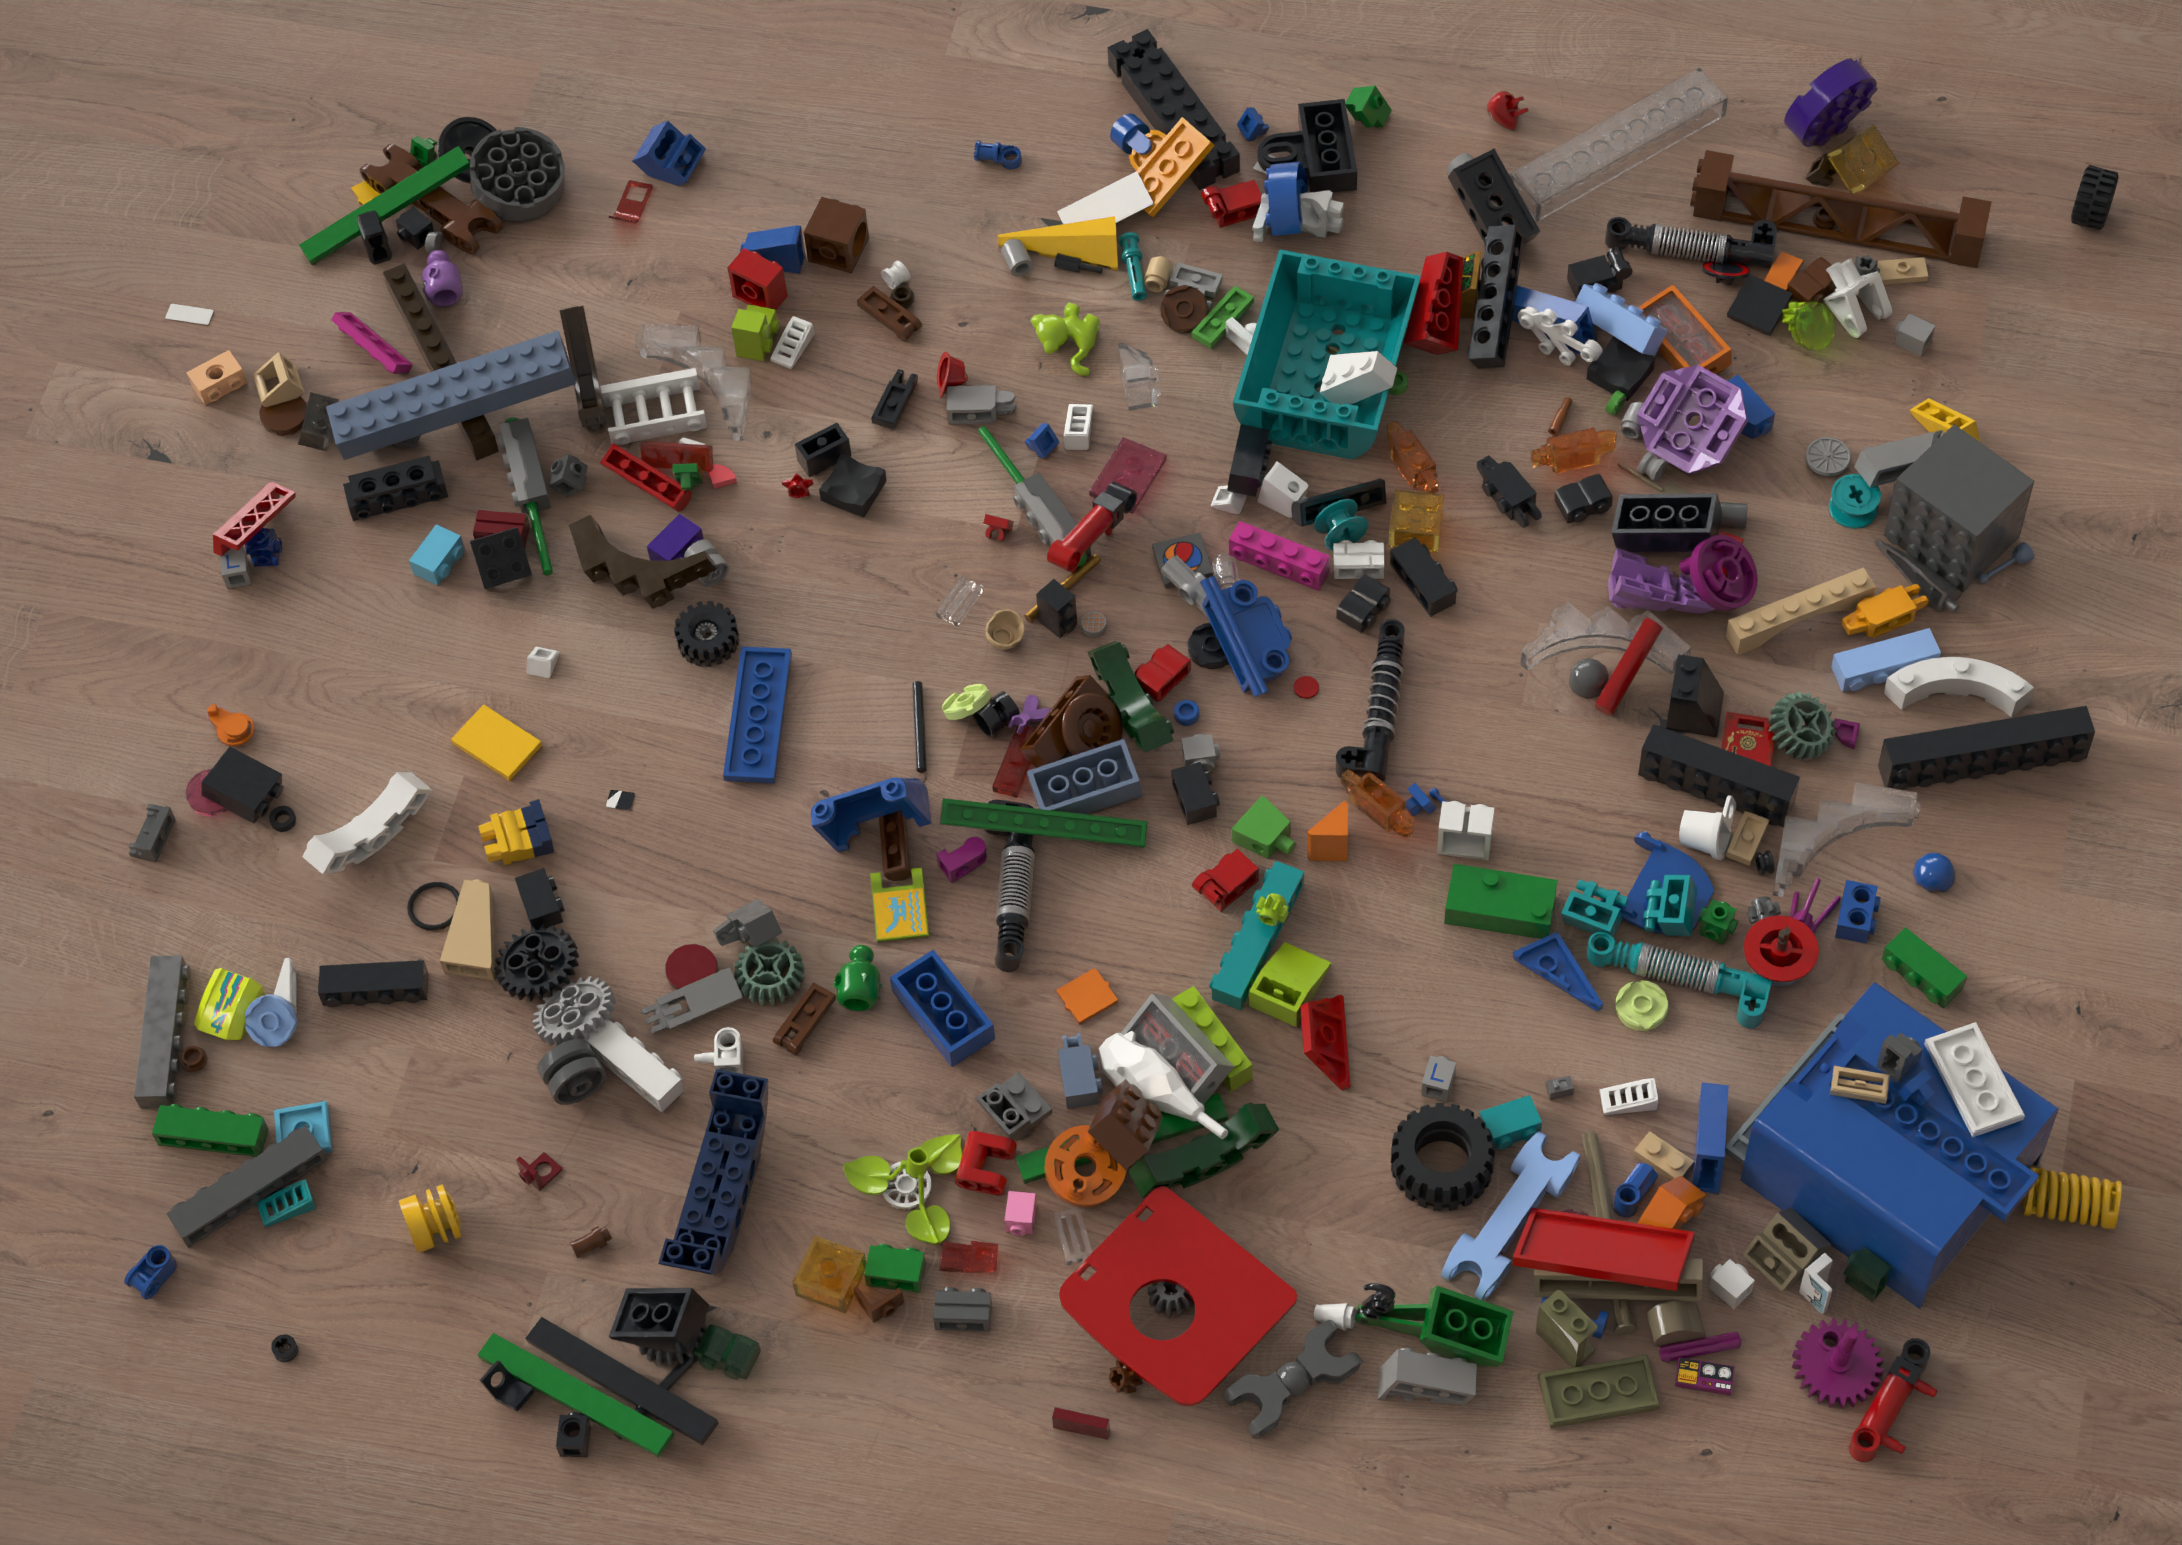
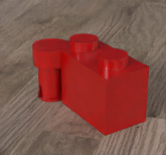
[1201,179,1262,228]
[1192,848,1259,912]

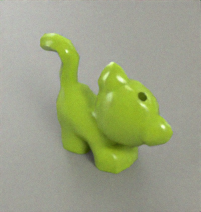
[1030,302,1100,376]

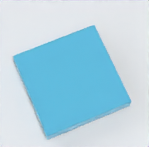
[274,1101,333,1153]

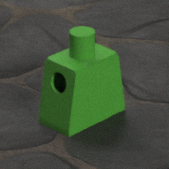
[1232,795,1297,858]

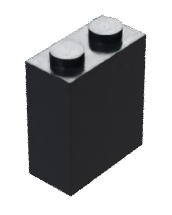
[202,746,284,823]

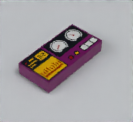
[1675,1357,1735,1396]

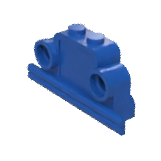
[1200,576,1292,698]

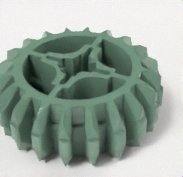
[1768,691,1837,761]
[734,938,805,1006]

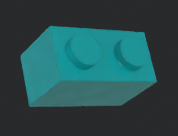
[1479,1095,1542,1150]

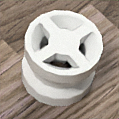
[881,260,911,290]

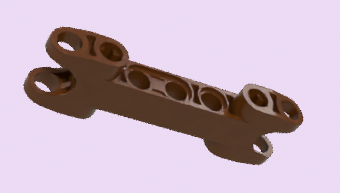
[359,144,503,254]

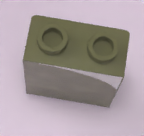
[1536,1290,1598,1368]

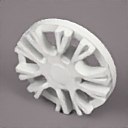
[882,1162,932,1211]

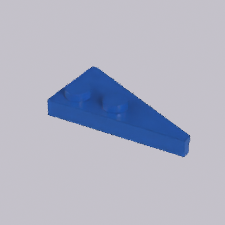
[1513,931,1603,1012]

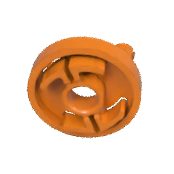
[1044,1125,1126,1208]

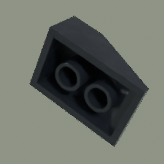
[609,1288,709,1353]

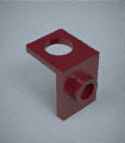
[516,1152,562,1191]

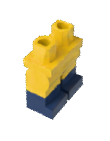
[478,799,554,866]

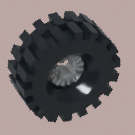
[674,601,739,667]

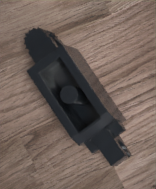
[1477,455,1542,528]

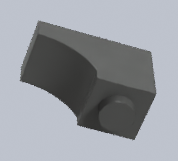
[1876,1032,1923,1083]

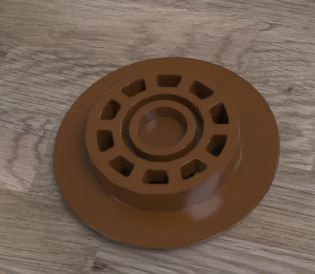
[1062,693,1123,755]

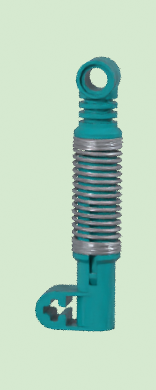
[1587,931,1772,1028]

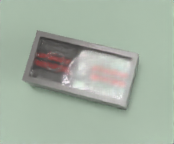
[1121,993,1234,1105]

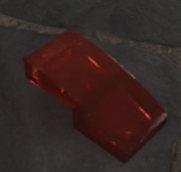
[939,1241,998,1273]

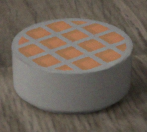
[1081,612,1107,637]

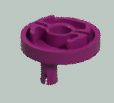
[1679,535,1758,611]

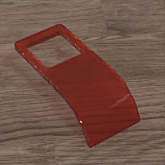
[608,180,653,224]

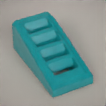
[257,1179,316,1228]

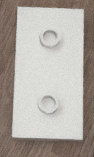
[1924,1022,2025,1138]

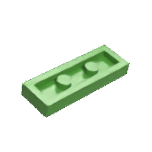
[1192,286,1254,349]

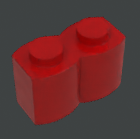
[1135,644,1191,702]

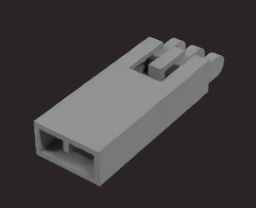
[641,967,743,1034]

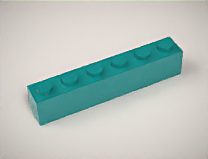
[1209,861,1304,1011]

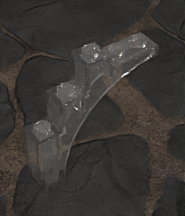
[1520,601,1691,675]

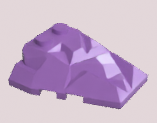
[1608,548,1715,614]

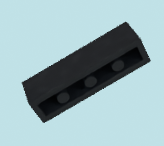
[318,960,428,1007]

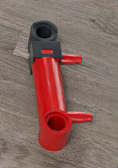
[1047,481,1137,573]
[1849,1338,1938,1462]

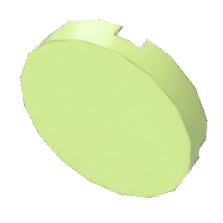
[942,684,991,720]
[1615,980,1668,1031]

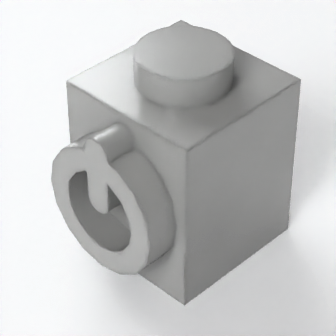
[1181,734,1220,772]

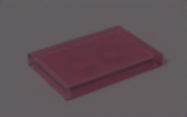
[1089,437,1167,514]

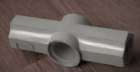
[1161,555,1207,616]

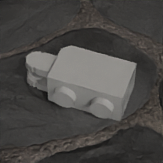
[947,385,1016,424]

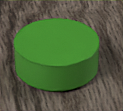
[1389,371,1408,395]
[1605,390,1626,416]

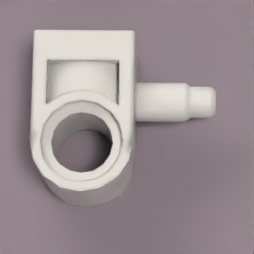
[694,1027,744,1074]

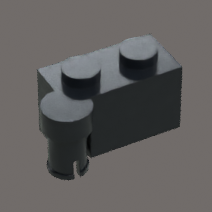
[1567,247,1633,299]

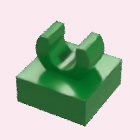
[410,136,437,167]

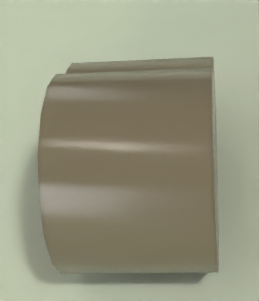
[1647,1301,1706,1348]

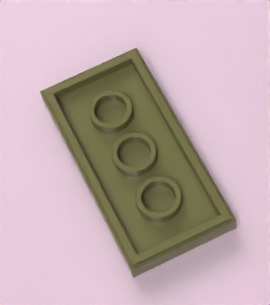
[1538,1355,1661,1428]

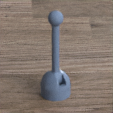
[1978,542,2035,583]

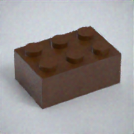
[1088,1079,1163,1170]

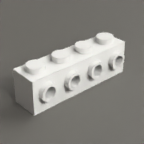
[583,1019,684,1113]

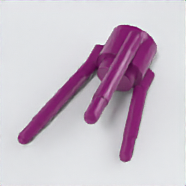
[1790,878,1841,933]

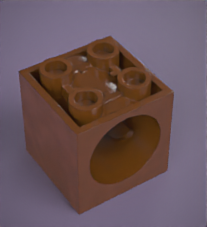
[804,197,869,274]

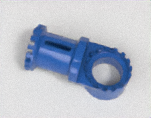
[974,140,1022,170]

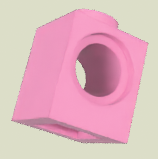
[1004,1191,1037,1236]

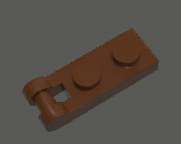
[857,286,922,342]
[773,982,836,1055]

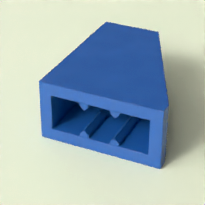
[740,225,805,274]
[1728,375,1775,439]

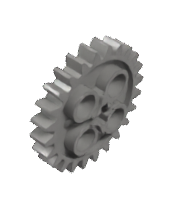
[532,976,616,1046]

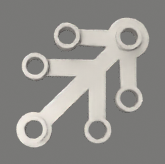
[1518,307,1603,366]

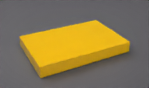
[451,704,542,781]

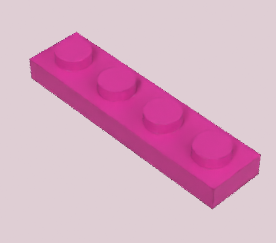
[331,312,413,374]

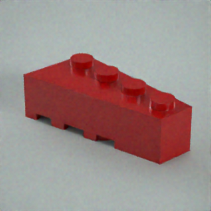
[1403,252,1464,355]

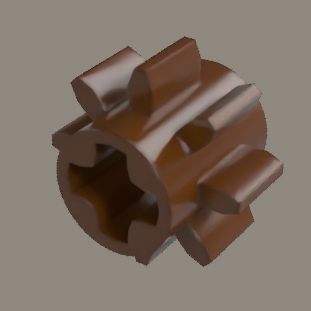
[1109,1360,1143,1394]

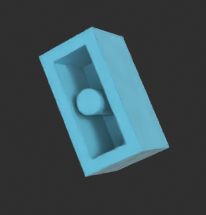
[409,524,465,586]

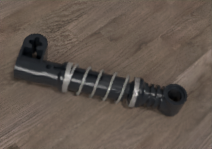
[1336,619,1405,784]

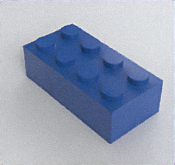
[890,950,995,1067]

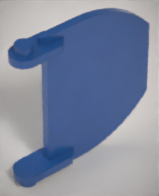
[1600,831,1714,934]

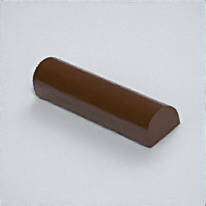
[879,810,911,881]

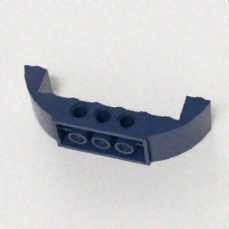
[658,1069,768,1275]

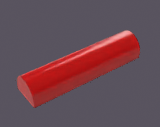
[600,443,691,512]
[1595,617,1663,716]

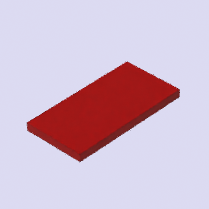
[1513,1207,1694,1291]

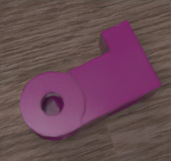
[936,837,987,883]

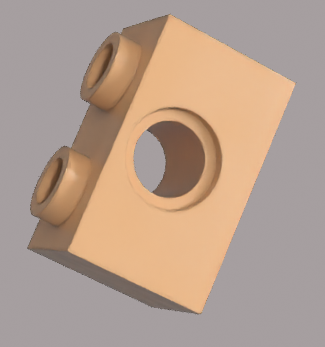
[186,350,247,405]

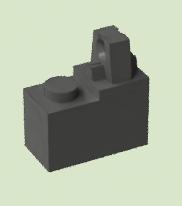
[713,899,782,947]

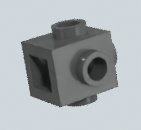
[548,454,588,497]

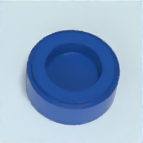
[1174,700,1199,726]

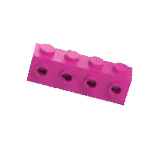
[1229,521,1330,591]

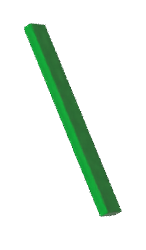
[299,146,470,265]
[939,798,1148,848]
[1015,1093,1228,1184]
[478,1333,674,1458]

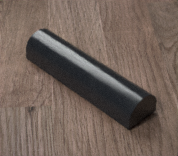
[1291,478,1387,527]

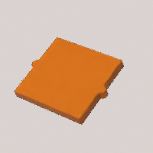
[1056,968,1118,1025]

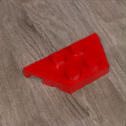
[1300,995,1351,1091]

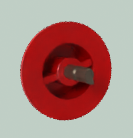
[1744,915,1819,986]

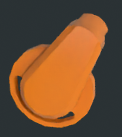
[207,704,255,747]

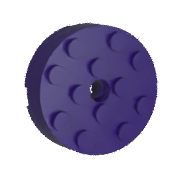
[1784,58,1878,147]

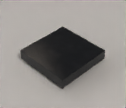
[1727,274,1793,336]

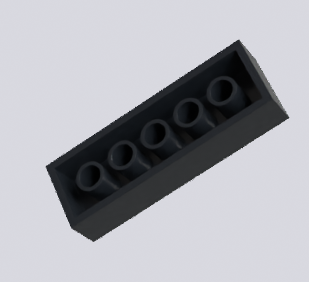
[1638,724,1800,828]

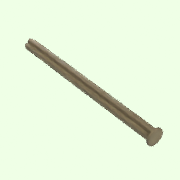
[1582,1131,1637,1335]

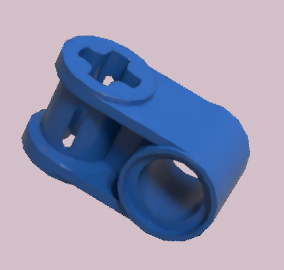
[124,1245,177,1300]

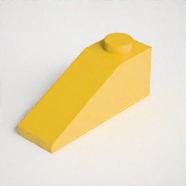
[1910,398,1980,442]

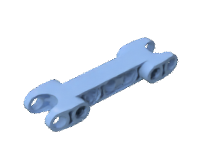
[1441,1131,1581,1301]

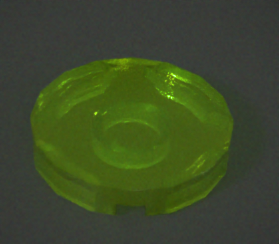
[1791,302,1835,351]

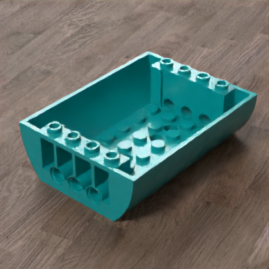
[1233,249,1421,460]

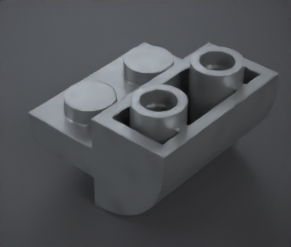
[976,1072,1053,1141]

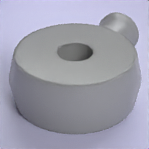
[425,231,443,253]

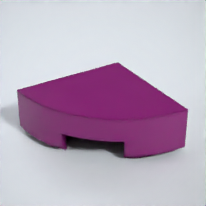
[1833,718,1860,749]

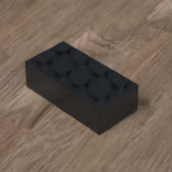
[1612,493,1723,552]

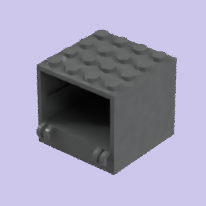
[1884,424,2034,593]

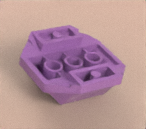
[1637,365,1748,475]

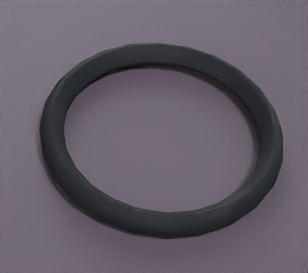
[407,882,460,930]

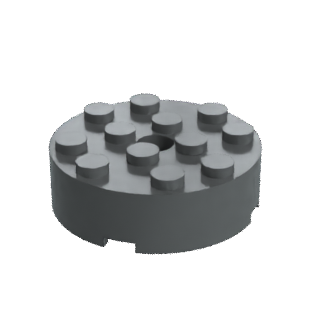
[470,127,565,221]

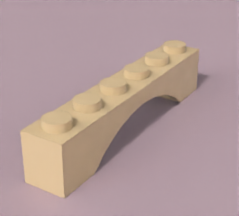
[1726,567,1876,656]

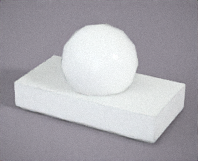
[1226,317,1257,355]

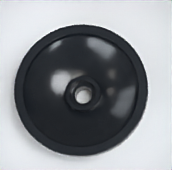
[438,117,497,184]

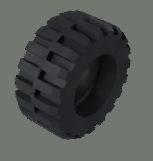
[1391,1103,1495,1211]

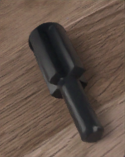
[1054,253,1103,274]

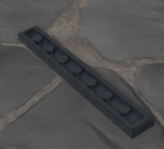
[525,1317,719,1446]

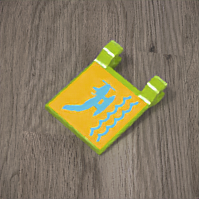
[870,868,929,942]

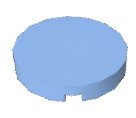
[245,994,297,1047]

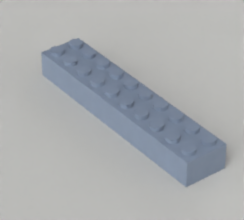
[326,330,576,460]

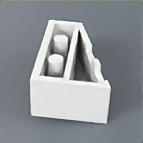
[1320,351,1397,405]

